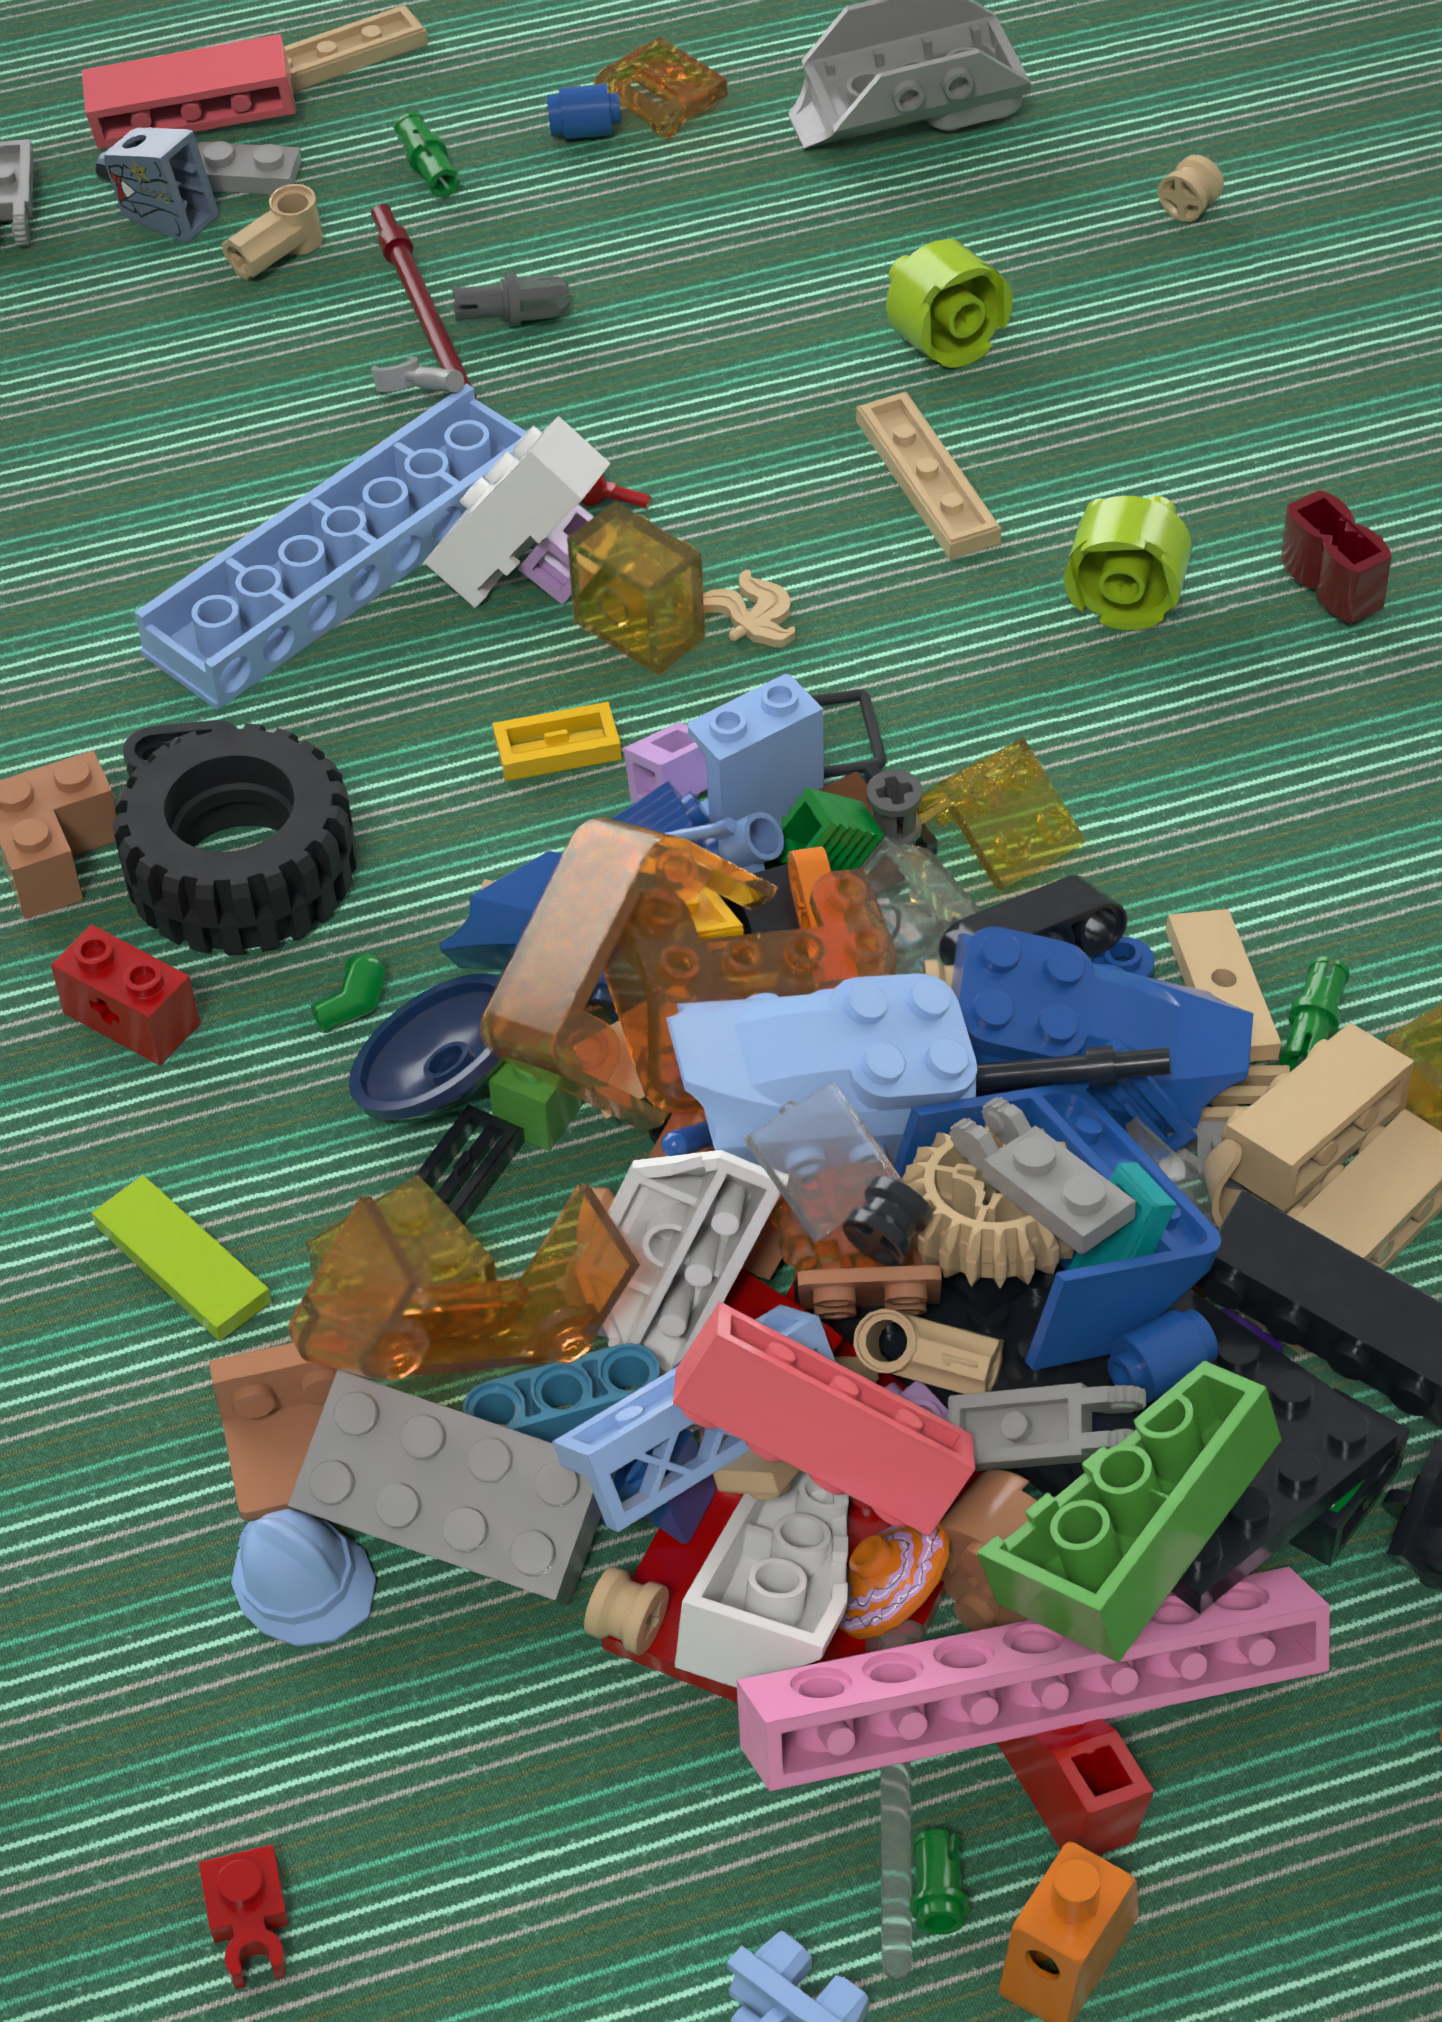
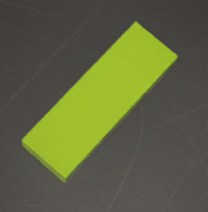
[91,1175,272,1341]

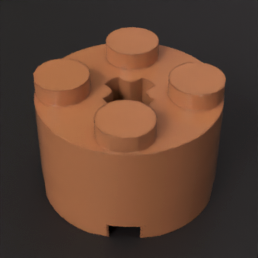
[940,1470,1037,1631]

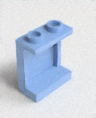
[687,674,824,825]

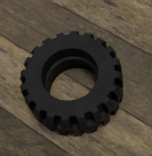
[113,723,357,956]

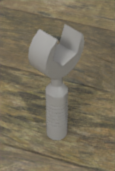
[371,356,464,392]

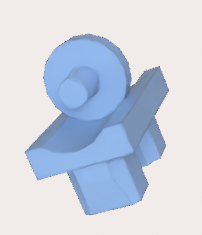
[727,1931,868,2022]

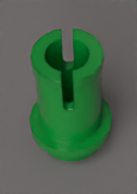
[909,1829,970,1935]

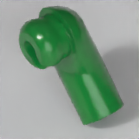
[311,953,386,1033]

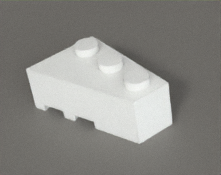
[424,416,611,608]

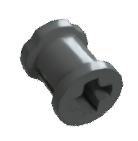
[867,769,923,852]

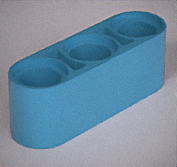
[463,1343,660,1444]

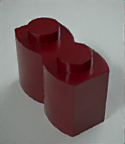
[1281,490,1392,624]

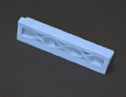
[552,1305,835,1532]

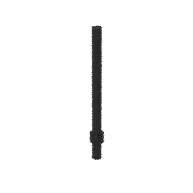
[976,1045,1172,1091]

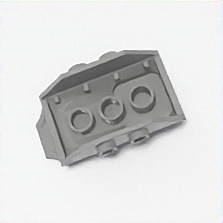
[788,0,1031,150]

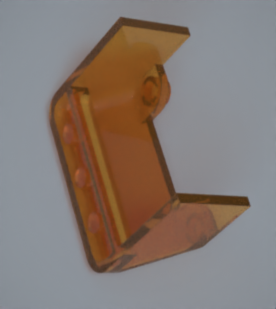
[479,817,778,1131]
[287,1183,640,1380]

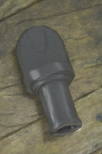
[452,272,570,327]

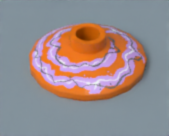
[839,1522,950,1640]

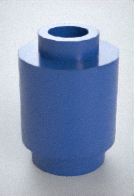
[546,83,621,140]
[1107,1309,1218,1403]

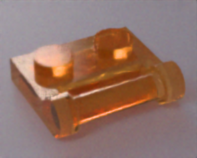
[594,36,728,139]

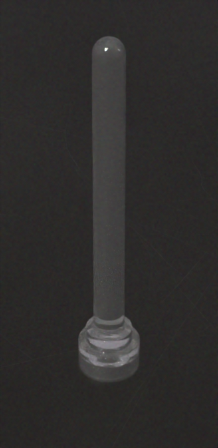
[865,1620,924,1980]

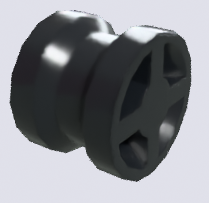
[843,1176,933,1266]

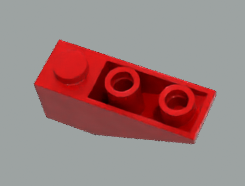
[997,1718,1154,1855]

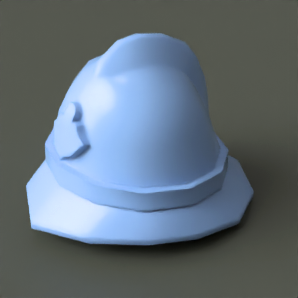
[231,1509,376,1647]

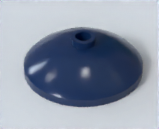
[349,973,523,1121]

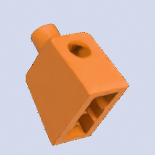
[999,1841,1139,2022]

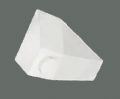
[675,1470,849,1688]

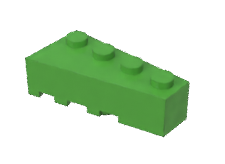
[976,1361,1281,1663]

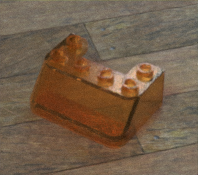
[598,868,896,1114]

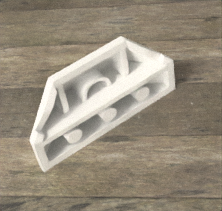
[581,1150,787,1376]

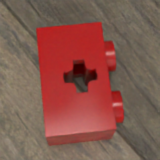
[51,924,200,1066]

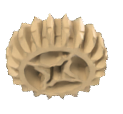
[902,1125,1074,1289]

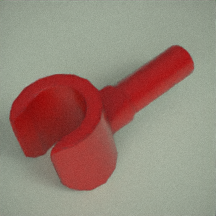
[580,473,651,509]

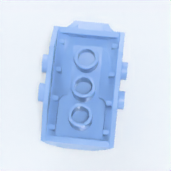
[666,973,977,1180]

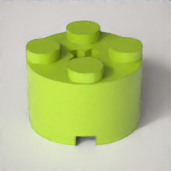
[886,238,1013,368]
[1064,496,1192,630]

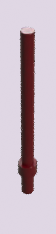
[371,204,479,401]

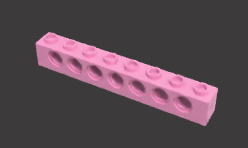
[737,1567,1330,1791]

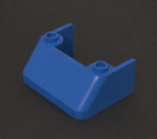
[890,1085,1221,1370]

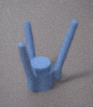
[656,812,784,899]

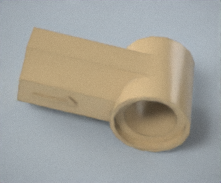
[222,184,323,281]
[854,1309,1004,1394]

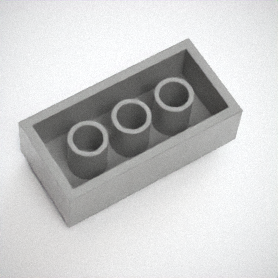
[288,1369,617,1605]

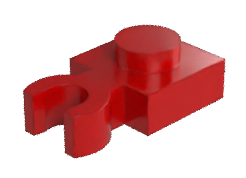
[198,1844,289,1989]

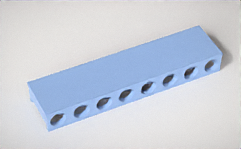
[135,384,542,711]

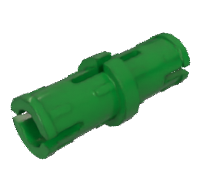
[394,112,461,198]
[1280,956,1350,1072]

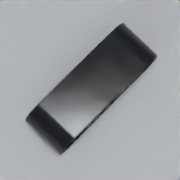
[939,875,1128,966]

